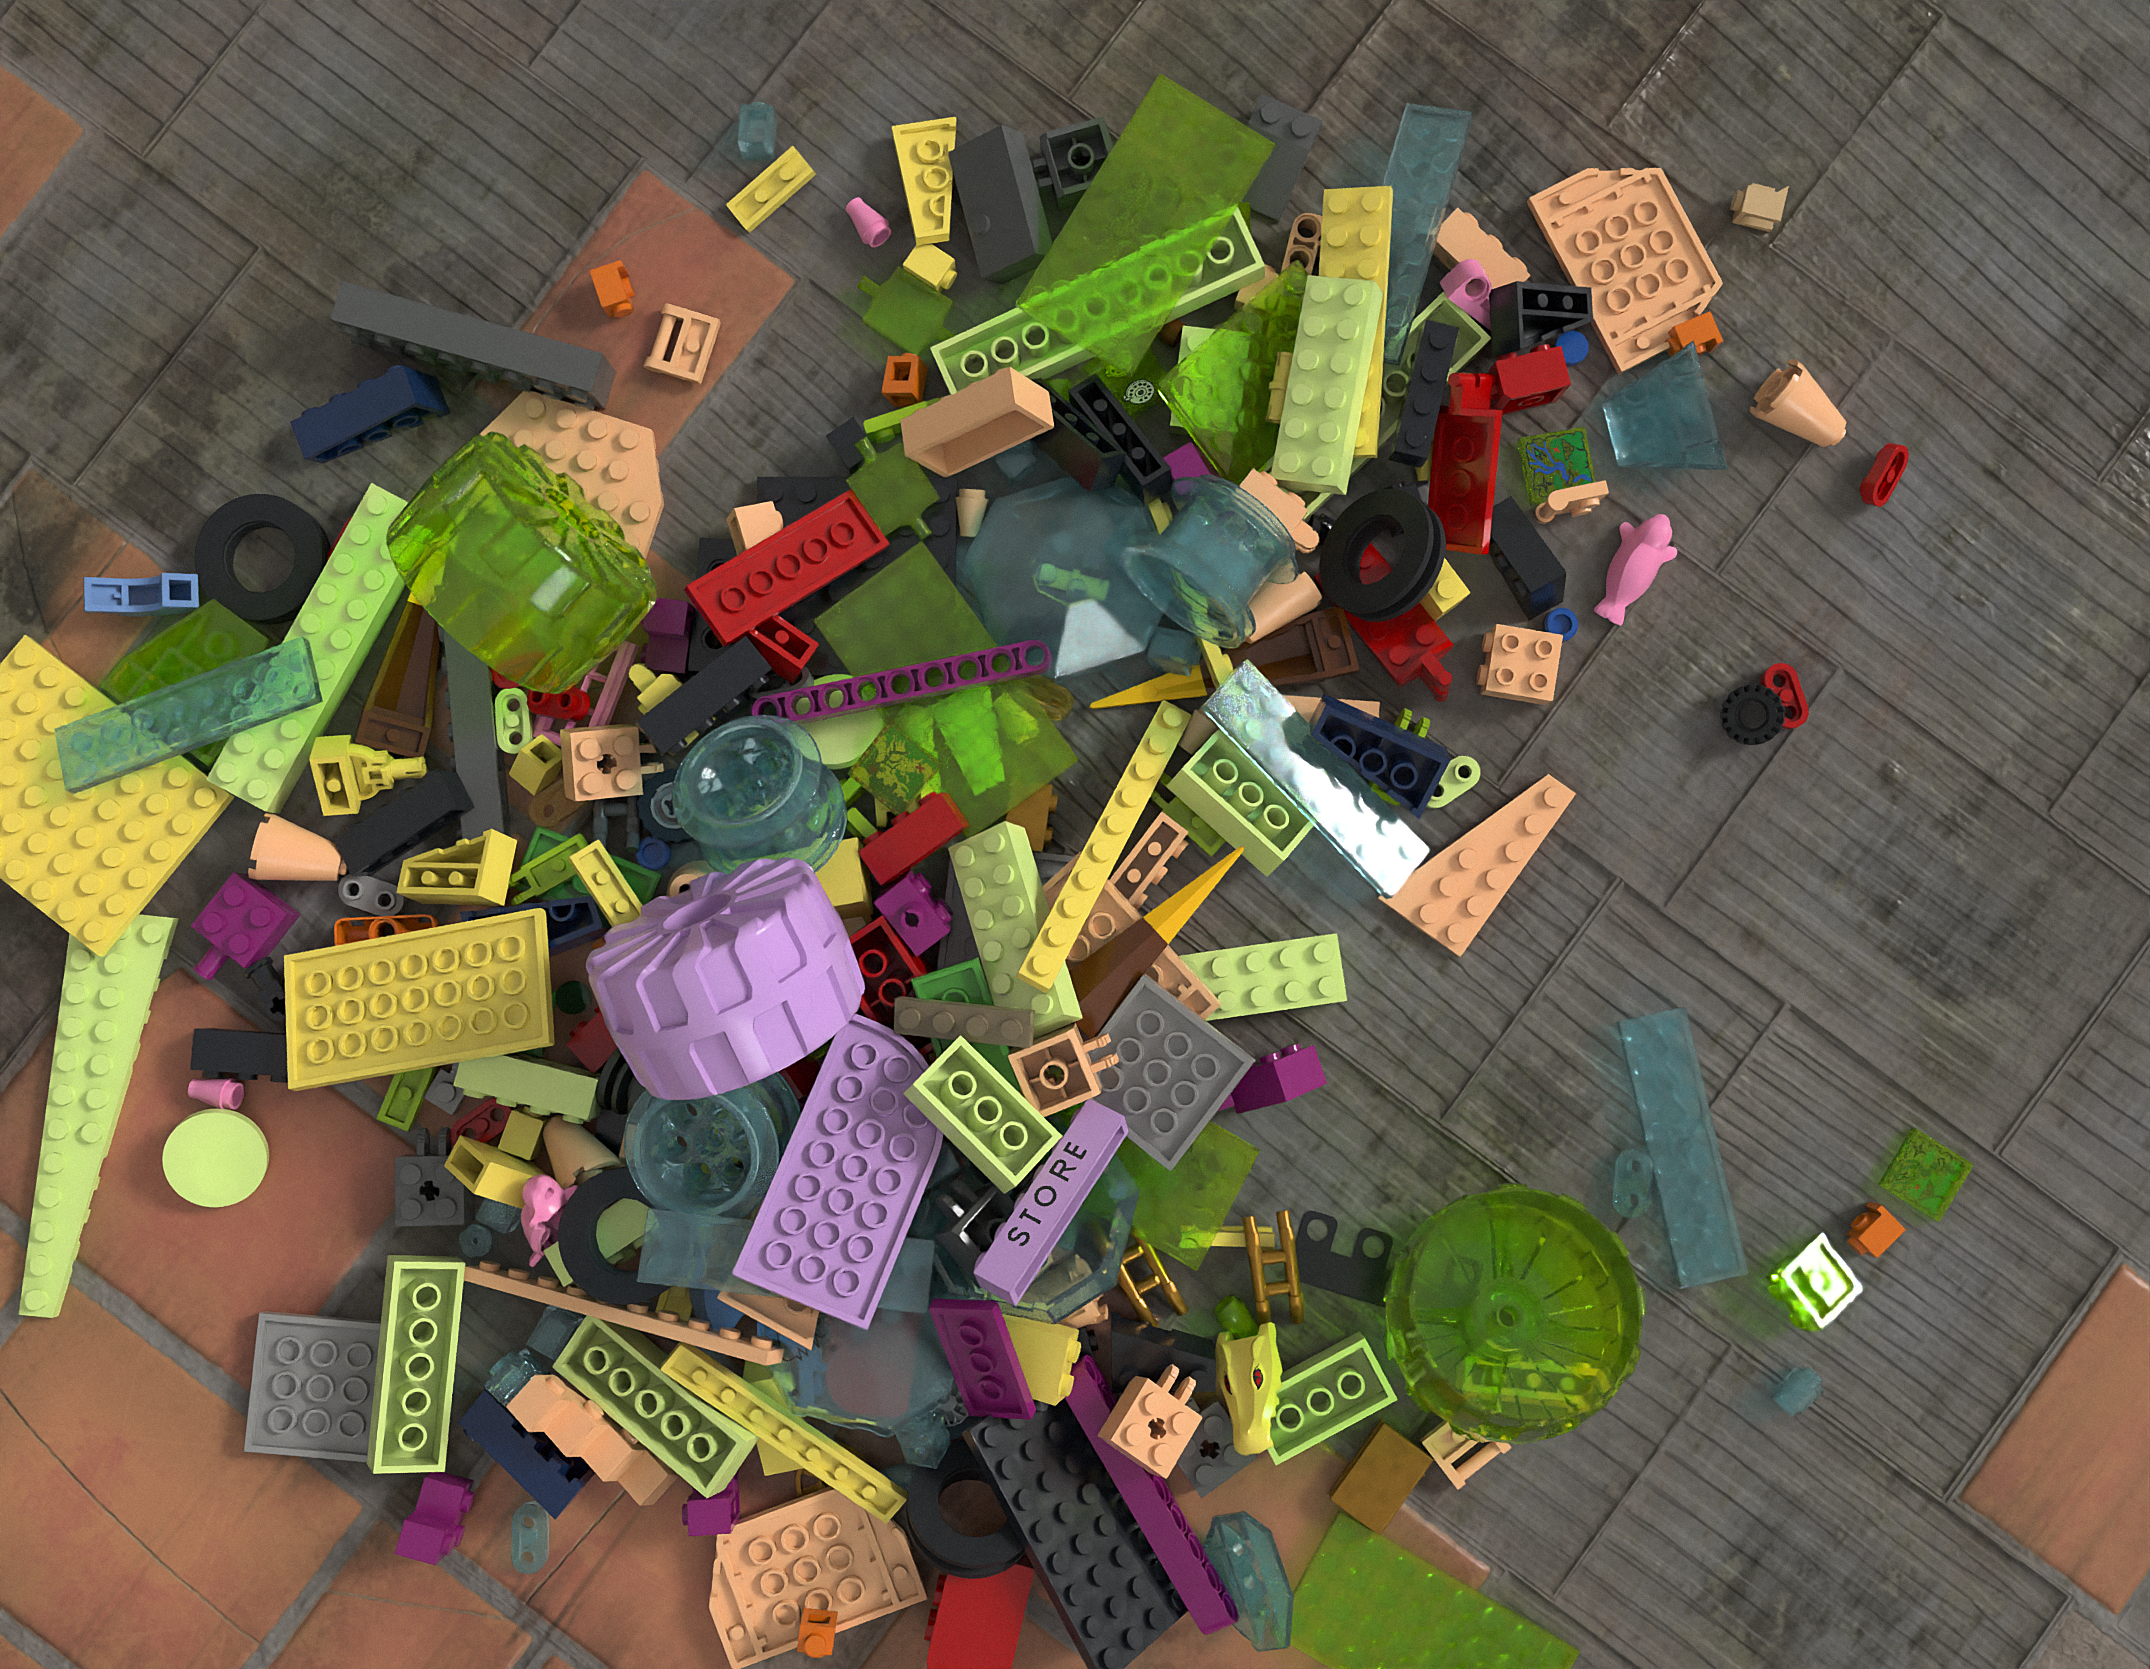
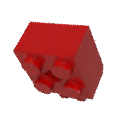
[1488,344,1571,415]

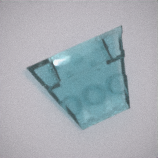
[1602,340,1728,470]

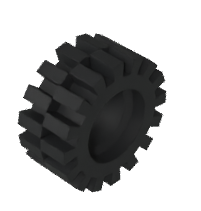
[1720,685,1786,745]

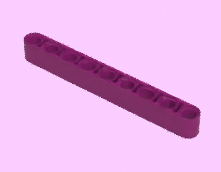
[751,640,1053,730]
[1065,1355,1239,1635]

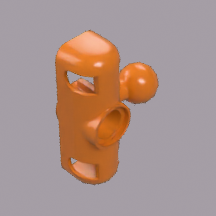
[334,914,440,946]

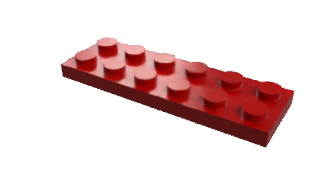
[684,489,890,647]

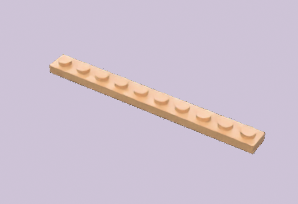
[464,1260,784,1366]

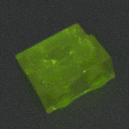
[1765,1233,1864,1332]

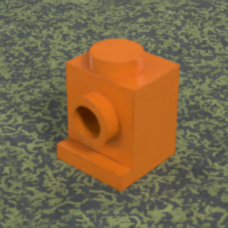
[589,260,635,318]
[1665,311,1723,360]
[881,353,928,407]
[1846,1201,1906,1258]
[797,1608,838,1658]

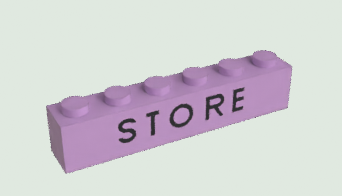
[973,1099,1129,1306]

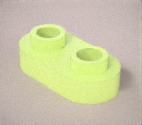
[495,688,534,755]
[1426,756,1480,809]

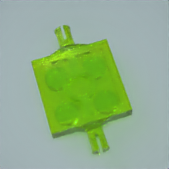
[857,266,956,357]
[846,437,941,540]

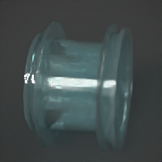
[1121,475,1299,648]
[672,715,847,874]
[624,1072,801,1227]

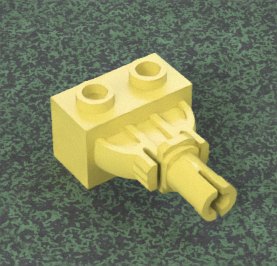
[309,735,426,816]

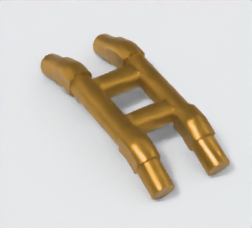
[1090,1204,1188,1328]
[1242,1210,1304,1327]

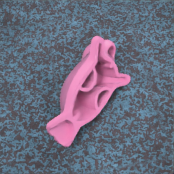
[1594,514,1677,626]
[520,1174,578,1267]

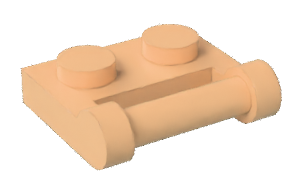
[643,303,721,385]
[1534,480,1609,524]
[1420,1399,1511,1490]

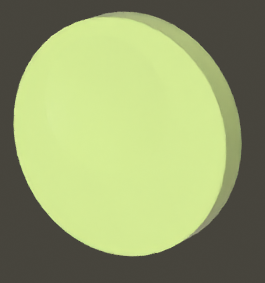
[787,674,885,769]
[162,1108,269,1207]

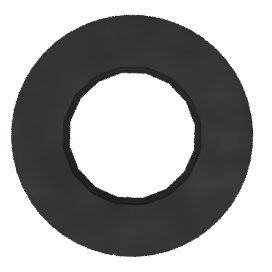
[1319,489,1446,622]
[194,494,331,625]
[558,1166,698,1305]
[905,1440,1026,1579]

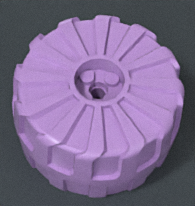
[586,857,865,1100]

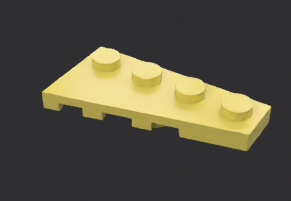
[891,117,956,246]

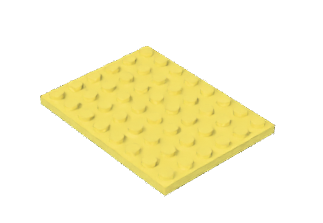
[0,635,235,957]

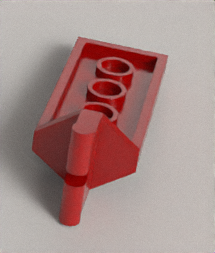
[1428,373,1503,555]
[1314,542,1454,702]

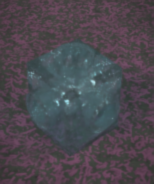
[897,1408,951,1469]

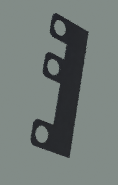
[1295,1211,1482,1332]

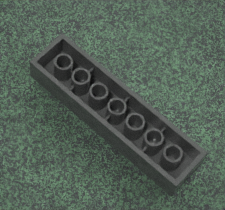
[330,281,616,410]

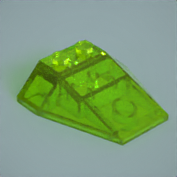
[99,599,269,766]

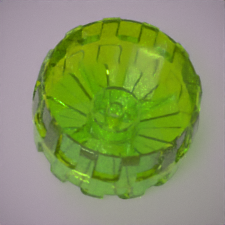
[386,431,657,694]
[1383,1183,1647,1445]

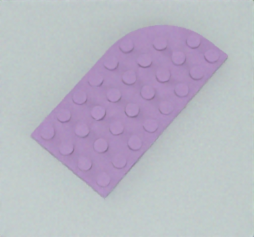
[732,1014,943,1331]

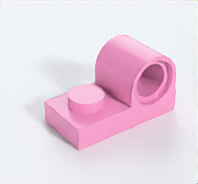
[1440,259,1492,331]

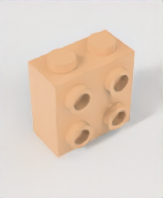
[1476,624,1563,705]

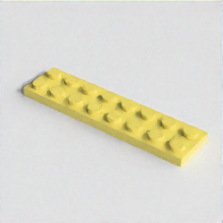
[1319,186,1393,458]

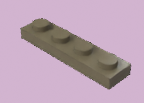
[894,996,1034,1048]

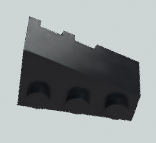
[1489,281,1593,358]
[1489,496,1567,621]
[1110,1311,1216,1393]

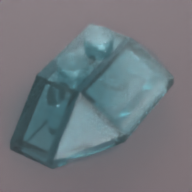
[1203,1511,1294,1652]

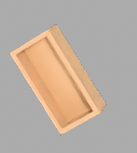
[900,367,1054,478]

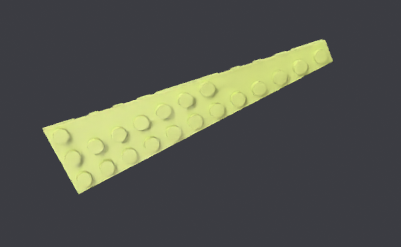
[19,914,179,1318]

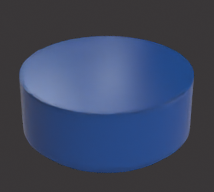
[1554,331,1589,366]
[1543,608,1578,642]
[635,837,671,871]

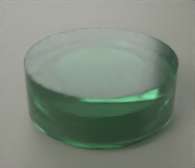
[555,981,592,1015]

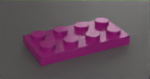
[929,1298,1036,1420]

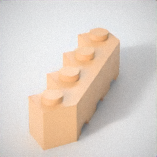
[506,1375,680,1506]

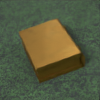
[1327,1419,1434,1536]

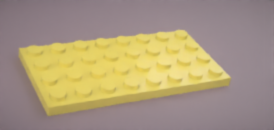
[284,908,555,1091]

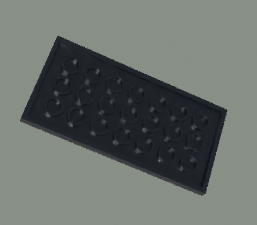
[961,1398,1188,1669]

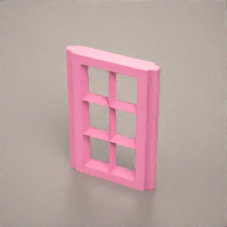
[533,623,640,747]

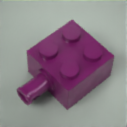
[874,869,954,957]
[191,872,301,980]

